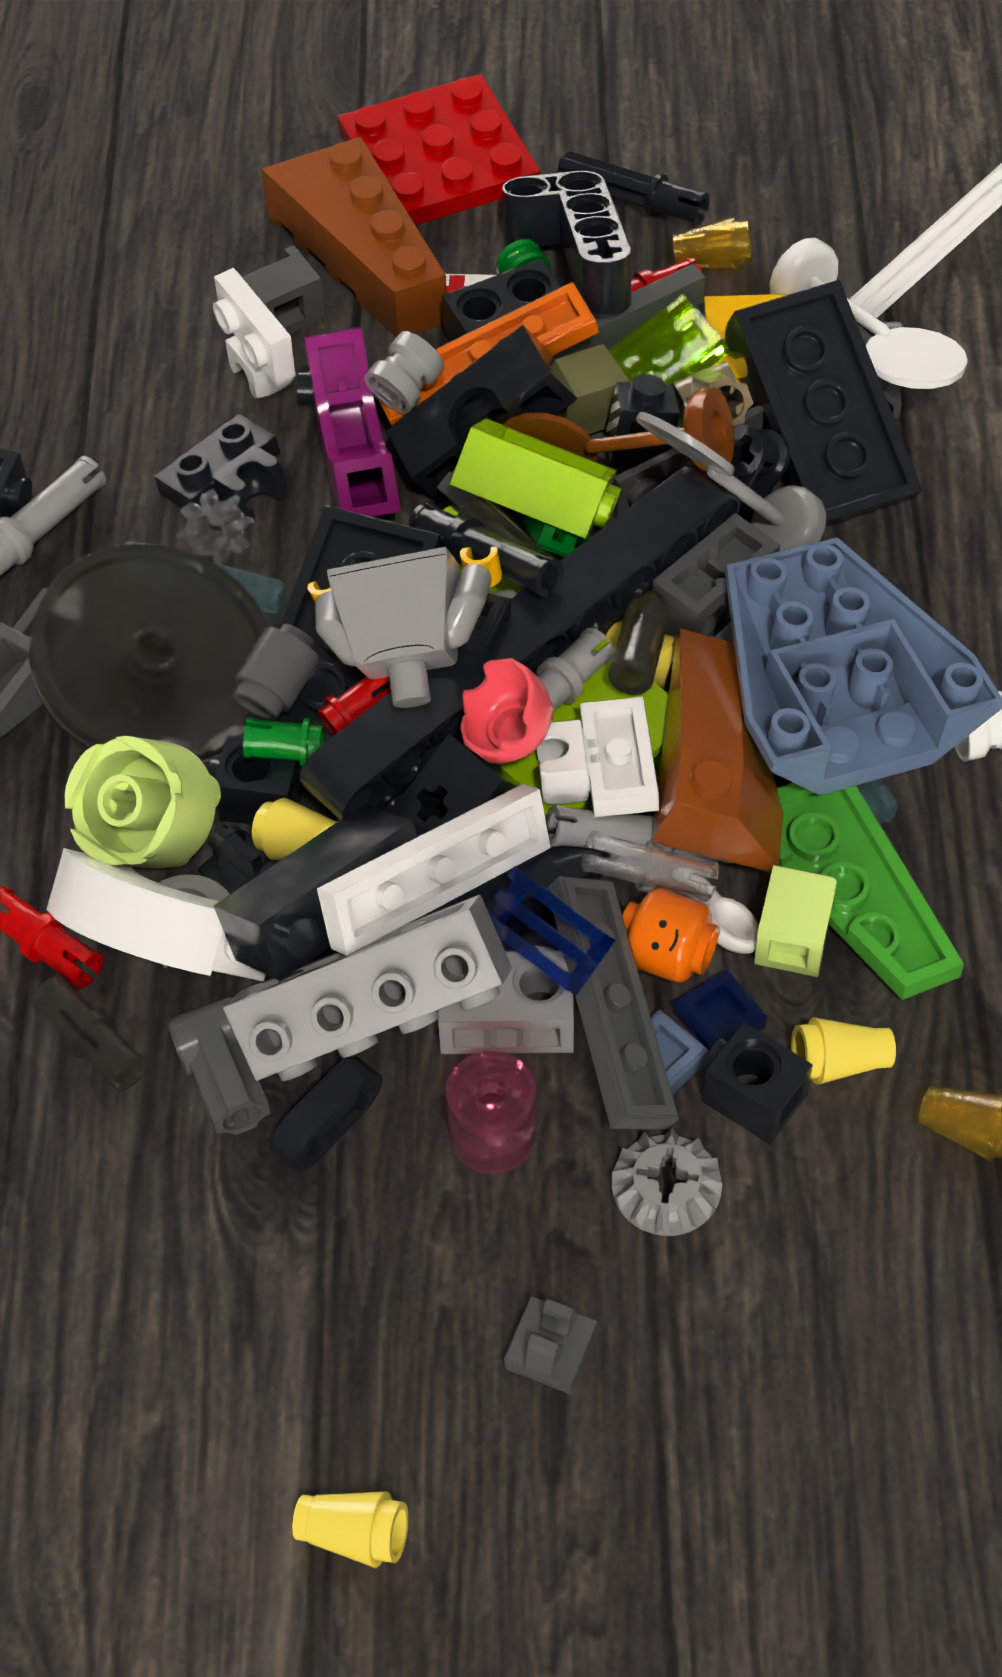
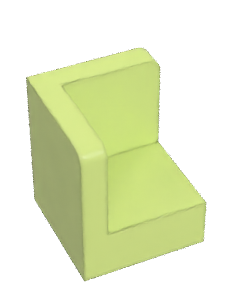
[754,865,837,977]

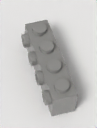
[223,895,512,1081]

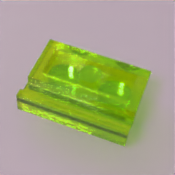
[608,294,730,384]

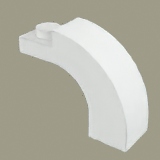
[46,848,266,981]

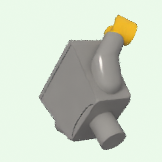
[307,547,502,708]

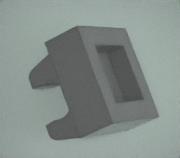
[504,1296,598,1394]

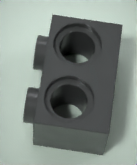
[651,513,781,637]

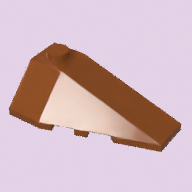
[651,628,783,872]

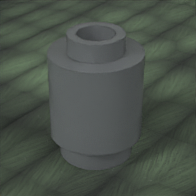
[232,624,320,721]

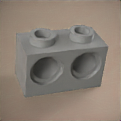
[438,946,574,1054]

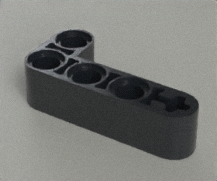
[502,171,632,315]

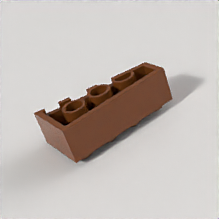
[261,137,447,337]

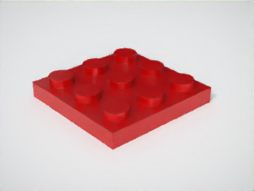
[337,74,541,225]

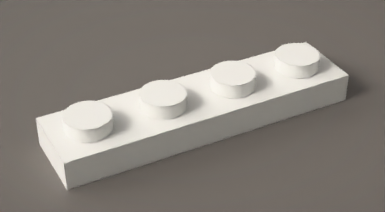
[317,784,551,956]

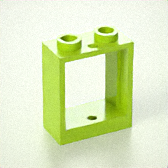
[450,418,622,539]

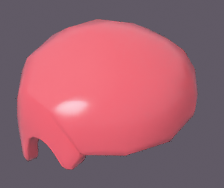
[460,658,554,765]

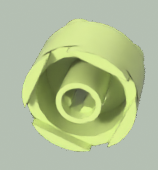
[65,736,221,869]

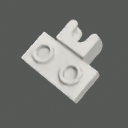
[213,268,296,399]
[537,697,659,818]

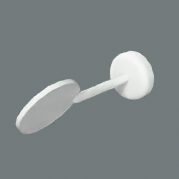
[769,238,968,389]

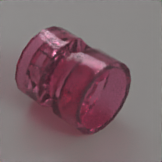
[446,1051,537,1174]

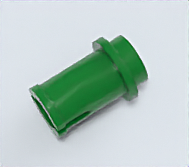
[243,717,325,768]

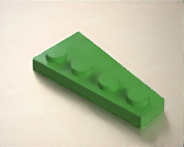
[777,783,964,1000]

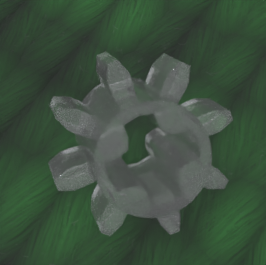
[176,489,254,566]

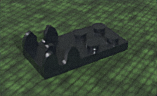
[725,279,923,527]
[242,505,443,743]

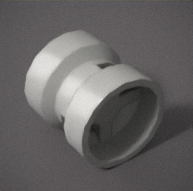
[364,331,445,414]

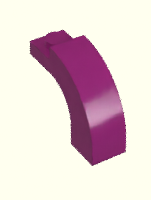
[303,327,401,517]

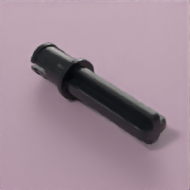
[557,151,710,226]

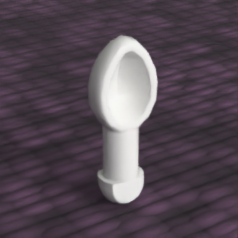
[670,858,759,954]

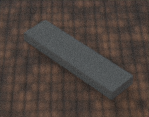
[547,876,679,1130]

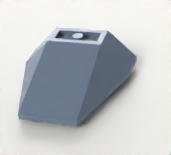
[725,538,1002,795]

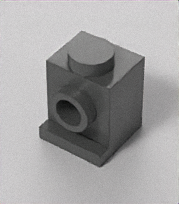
[242,245,325,334]

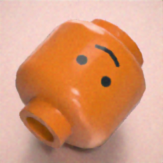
[622,888,720,984]

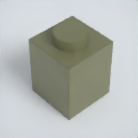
[555,344,629,434]

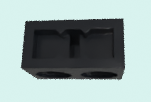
[442,259,561,342]

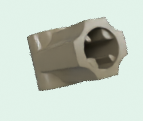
[671,361,753,426]

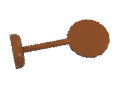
[503,387,734,472]

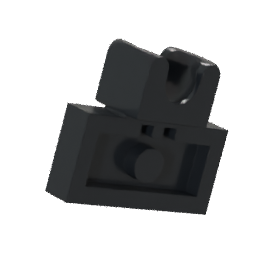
[154,414,287,524]

